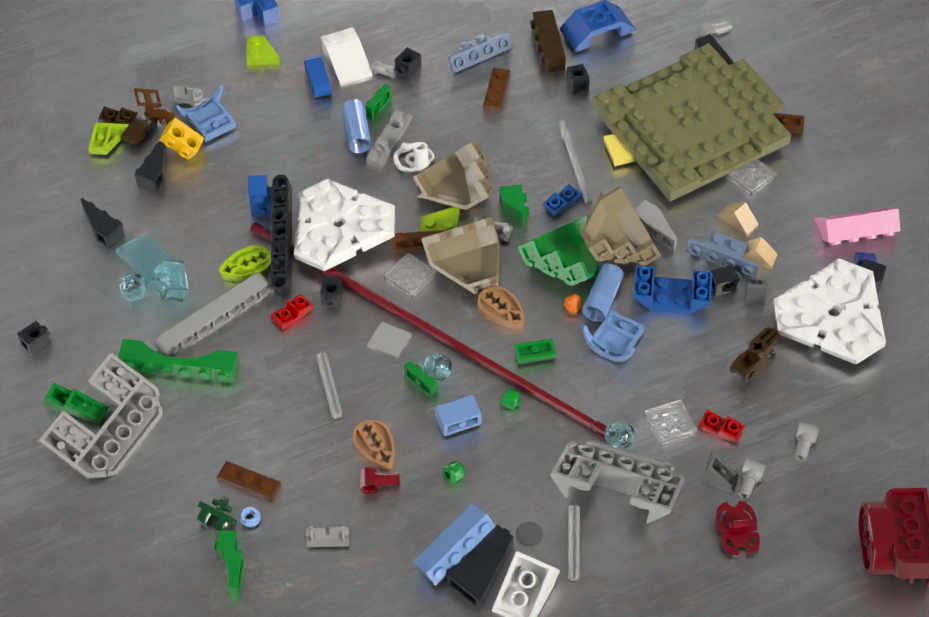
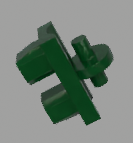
[197,497,237,532]

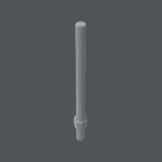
[558,120,592,206]

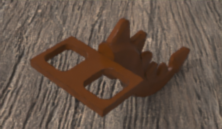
[134,88,176,125]

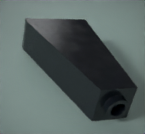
[447,524,514,610]

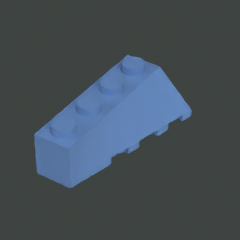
[413,503,495,586]

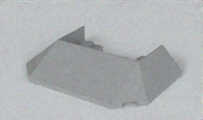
[38,352,163,479]
[550,439,685,524]

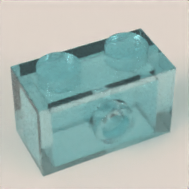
[155,259,189,302]

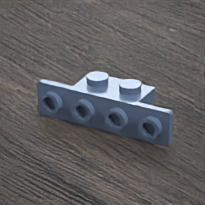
[448,32,513,73]
[686,230,759,277]

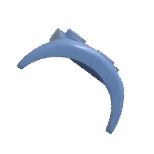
[175,84,236,142]
[582,311,645,362]

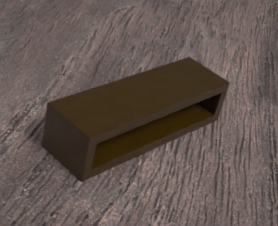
[530,10,566,72]

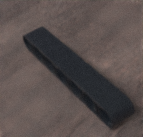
[271,174,292,297]

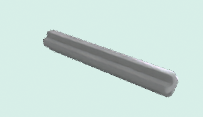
[316,352,342,419]
[568,505,580,581]

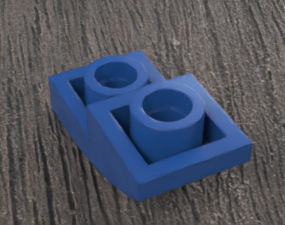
[542,184,583,216]

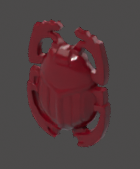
[716,501,760,555]

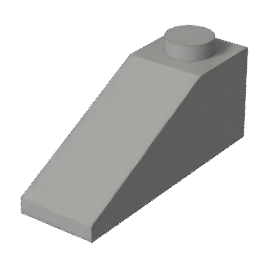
[634,200,677,253]

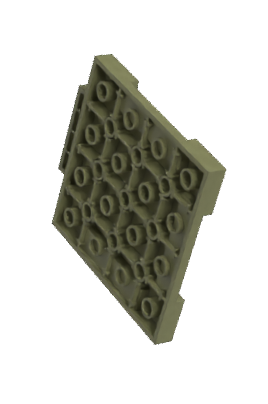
[591,43,791,202]

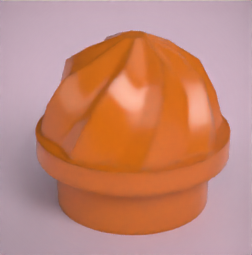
[564,294,583,313]

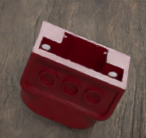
[858,488,929,588]

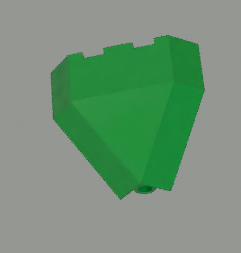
[518,215,598,286]

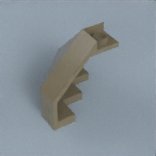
[413,140,494,210]
[580,186,661,266]
[421,217,500,294]

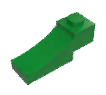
[42,382,109,426]
[214,530,244,598]

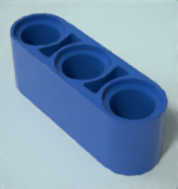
[304,55,332,98]

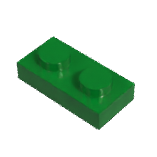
[365,84,392,120]
[514,338,556,364]
[404,361,438,399]

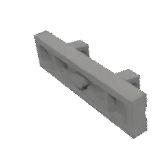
[366,110,412,169]

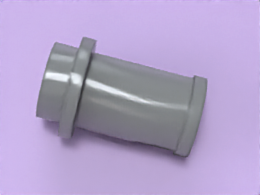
[372,61,395,78]

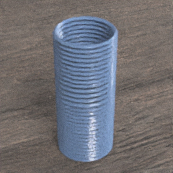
[342,100,371,153]
[583,264,624,322]

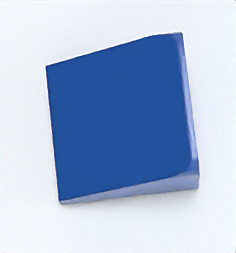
[855,252,877,265]

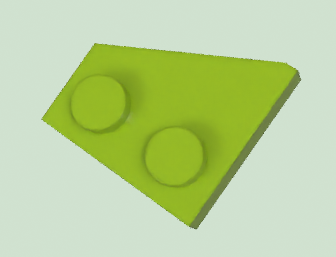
[247,35,280,66]
[88,122,129,155]
[419,207,460,232]

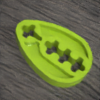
[219,245,271,282]

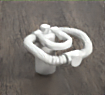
[393,142,435,173]

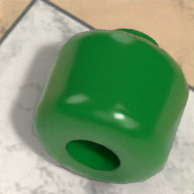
[500,388,521,410]
[442,461,465,484]

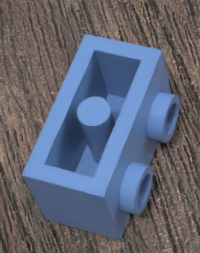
[435,395,482,437]

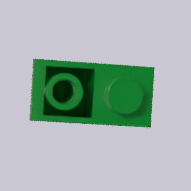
[499,185,529,225]

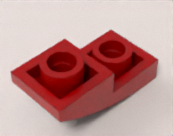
[270,294,313,330]
[697,409,745,442]

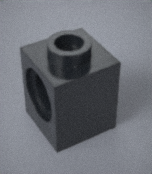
[395,47,421,78]
[566,64,590,94]
[710,265,740,296]
[320,276,344,307]
[17,321,51,356]

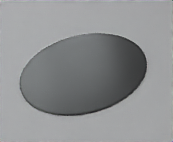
[516,522,543,545]

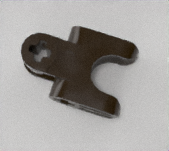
[729,327,780,383]

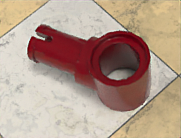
[359,467,400,494]

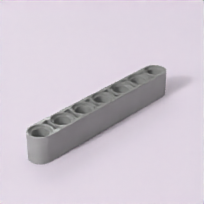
[154,273,273,357]

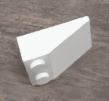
[321,27,372,85]
[492,551,560,617]

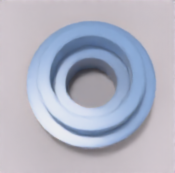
[240,507,261,527]

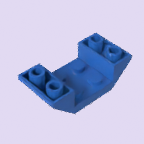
[560,0,636,52]
[633,266,712,314]

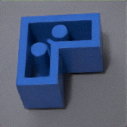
[235,0,280,26]
[248,175,284,216]

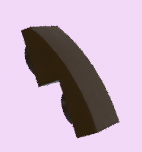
[98,106,138,125]
[121,115,157,144]

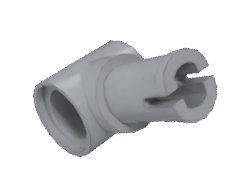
[697,21,732,40]
[794,421,820,462]
[738,458,767,499]

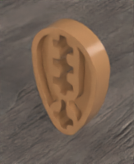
[477,286,525,329]
[352,419,396,471]

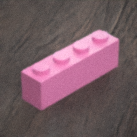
[814,207,901,245]

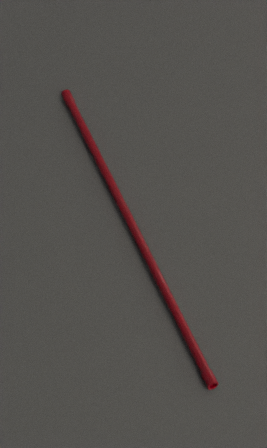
[250,222,613,440]

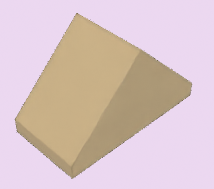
[718,202,758,236]
[743,237,777,270]

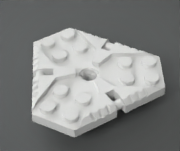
[294,179,395,271]
[773,259,886,364]

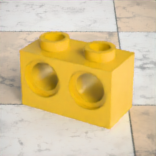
[159,118,204,160]

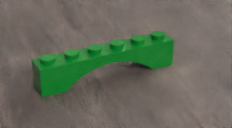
[118,339,240,382]

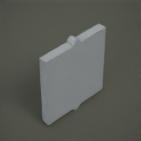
[367,322,412,359]

